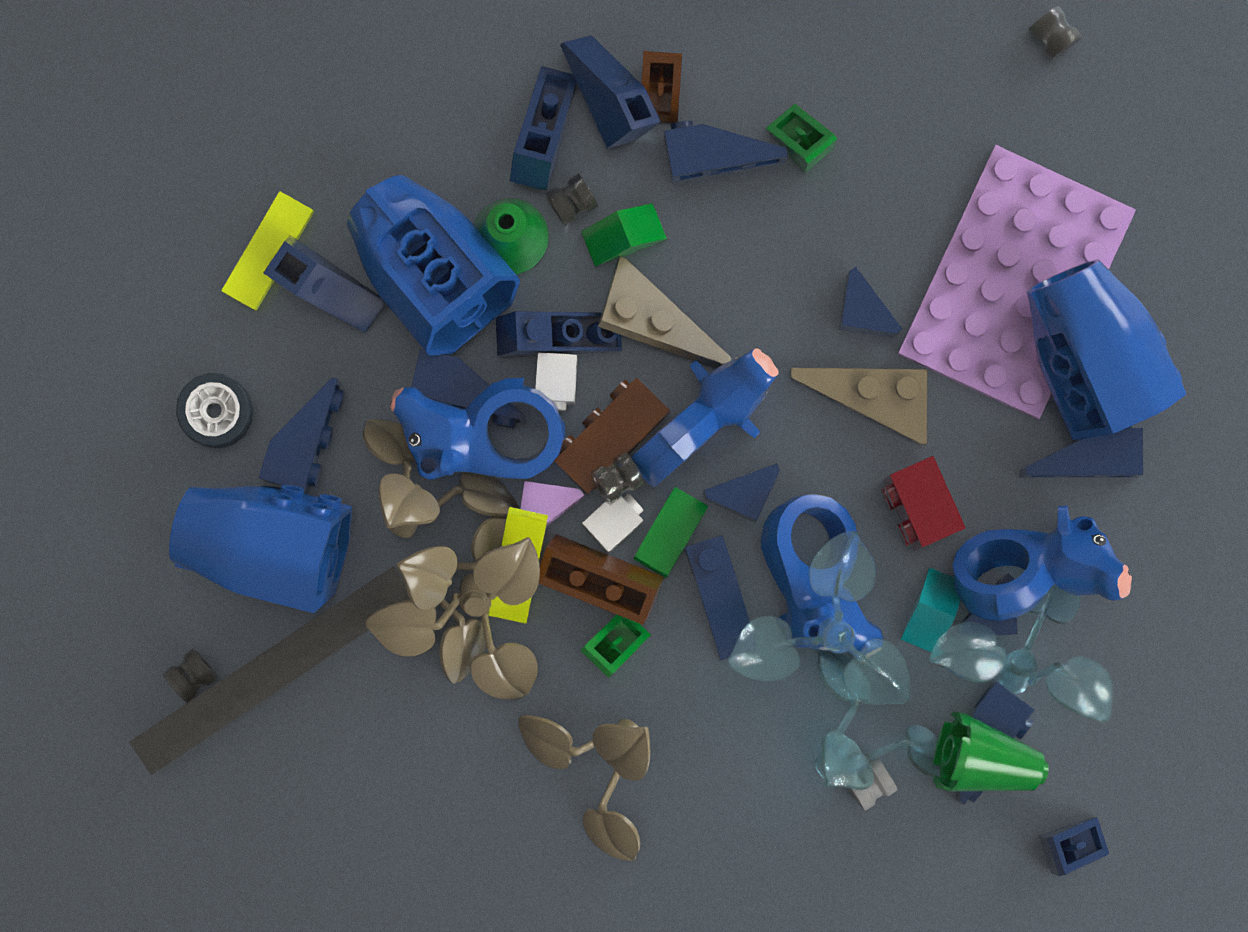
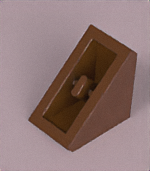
[641,51,682,123]

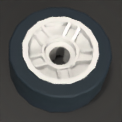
[176,373,253,448]

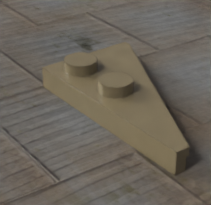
[598,256,731,369]
[790,368,927,445]

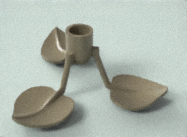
[363,419,519,538]
[396,516,507,684]
[366,537,540,699]
[518,715,651,861]

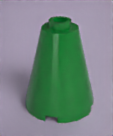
[474,198,548,275]
[933,712,1049,791]

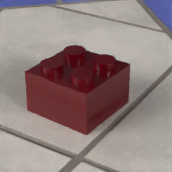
[881,456,966,551]

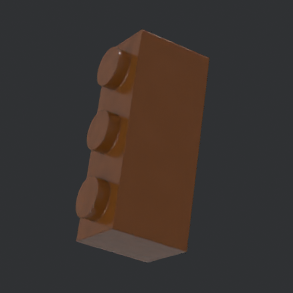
[554,377,670,496]
[539,534,664,625]

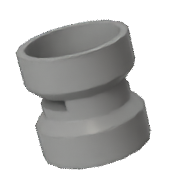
[844,757,898,811]

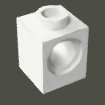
[536,353,578,411]
[582,492,644,554]

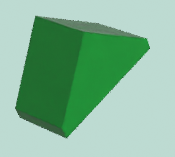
[766,103,837,174]
[581,203,667,268]
[580,614,651,678]

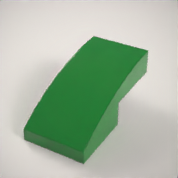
[633,487,708,579]

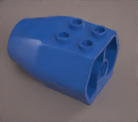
[347,175,520,356]
[1026,259,1187,440]
[169,485,352,613]

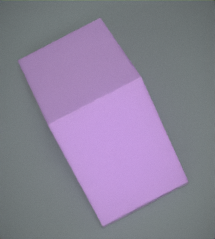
[521,481,585,526]

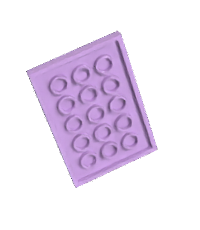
[897,145,1136,420]

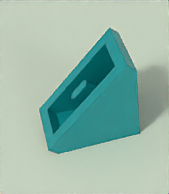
[900,567,961,654]

